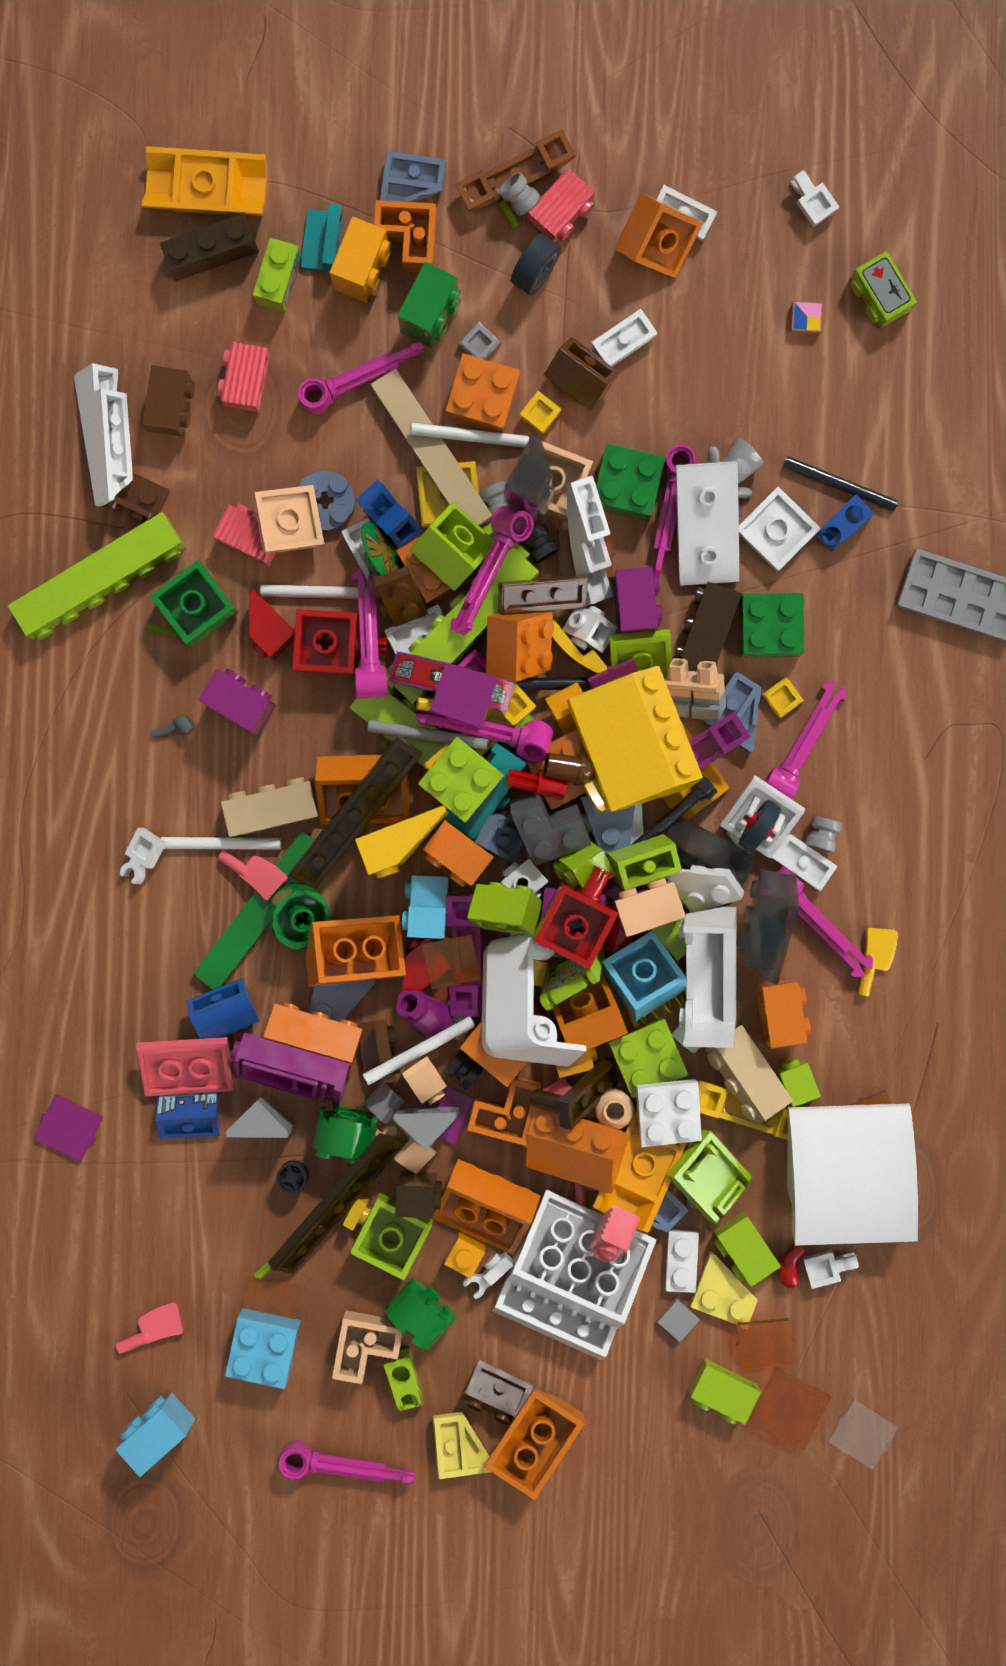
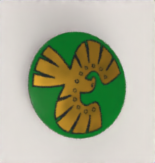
[361,522,404,576]

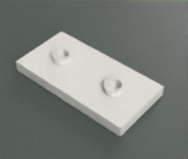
[676,461,739,586]

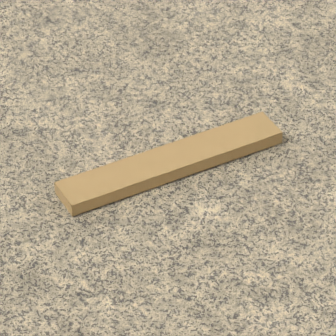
[371,368,492,526]

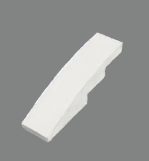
[567,476,613,605]

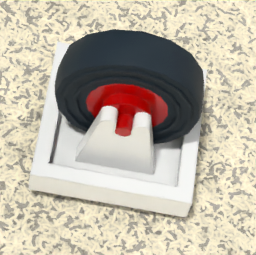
[720,775,805,858]

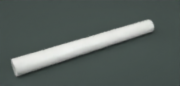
[410,423,529,448]
[260,585,380,600]
[161,837,282,850]
[363,1016,475,1085]

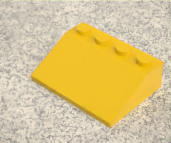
[567,666,703,813]
[355,805,449,878]

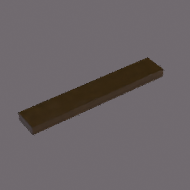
[289,735,422,890]
[268,1133,404,1274]

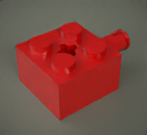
[293,609,387,677]
[532,865,619,969]

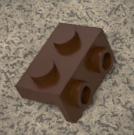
[369,566,428,627]
[358,1019,400,1084]

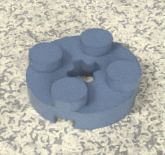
[299,471,355,532]

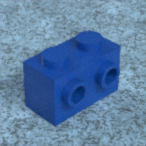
[186,978,259,1039]

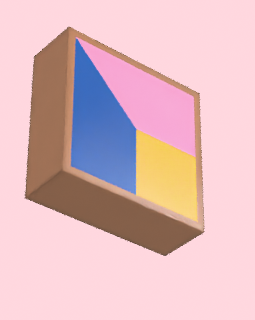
[790,301,823,335]

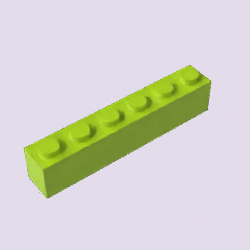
[7,512,186,640]
[386,547,539,706]

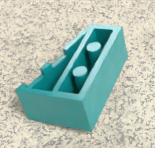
[445,743,526,840]

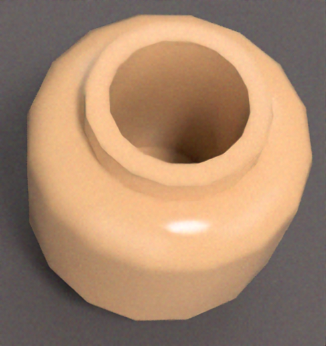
[594,1088,635,1129]

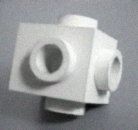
[562,605,618,653]
[501,859,548,898]

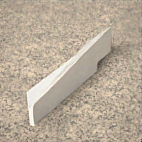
[74,363,133,506]

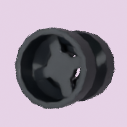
[521,523,560,564]
[443,1049,484,1090]
[276,1159,309,1194]

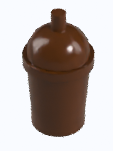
[543,752,595,786]

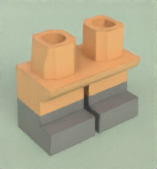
[665,658,726,721]

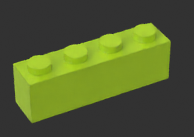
[349,685,446,771]

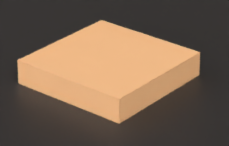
[253,485,324,554]

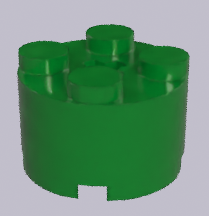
[267,882,332,950]
[312,1106,378,1164]
[385,1277,458,1350]

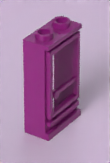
[231,1033,350,1108]

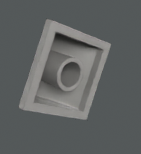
[226,1094,294,1138]
[394,1107,459,1150]

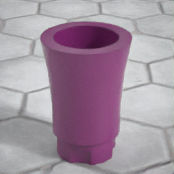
[396,990,453,1039]

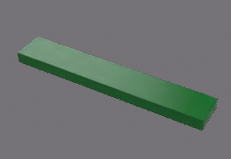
[193,831,314,990]

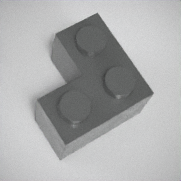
[510,792,591,866]

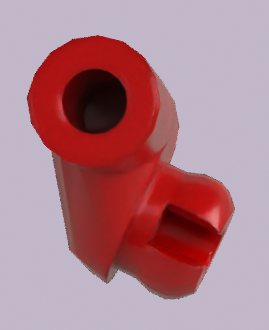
[778,1243,807,1288]

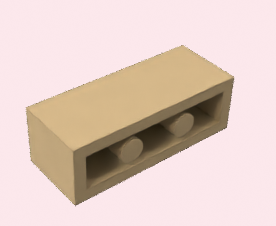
[221,777,319,837]
[705,1025,793,1125]

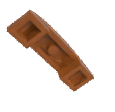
[455,129,576,212]

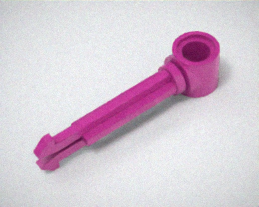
[298,342,424,415]
[653,444,696,577]
[451,506,534,635]
[352,568,387,699]
[764,681,847,799]
[415,710,553,763]
[762,866,873,977]
[279,1440,415,1483]

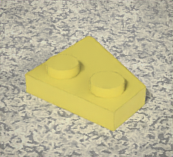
[690,1251,758,1328]
[432,1412,491,1479]

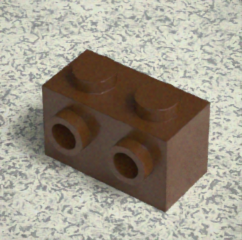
[543,337,619,410]
[142,365,195,436]

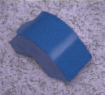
[356,479,423,549]

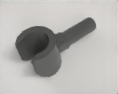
[151,716,196,738]

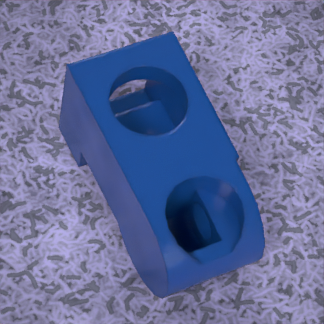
[815,494,874,552]

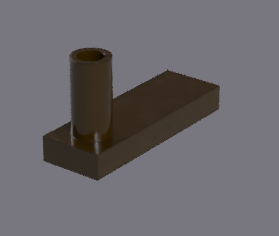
[531,1056,618,1130]

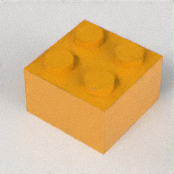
[329,216,392,304]

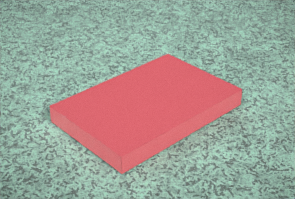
[136,1037,235,1097]

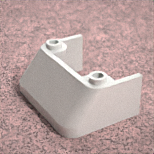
[679,907,737,1048]
[482,934,586,1067]

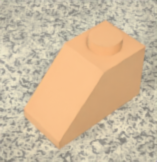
[401,1056,447,1105]
[375,1115,437,1174]

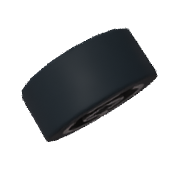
[510,233,561,296]

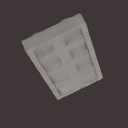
[896,548,1006,642]

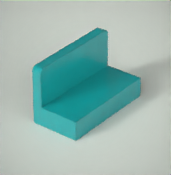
[301,203,343,272]

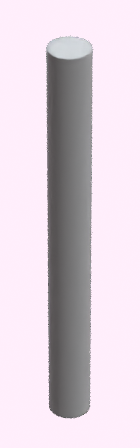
[368,720,489,750]

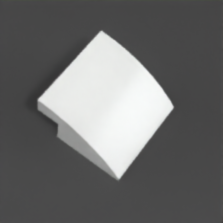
[787,1103,918,1246]
[491,1190,657,1360]

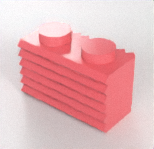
[527,168,595,243]
[217,342,270,413]
[212,503,276,566]
[588,1206,640,1262]

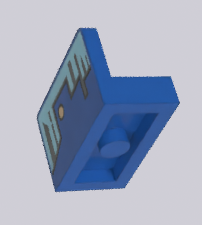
[155,1092,221,1139]

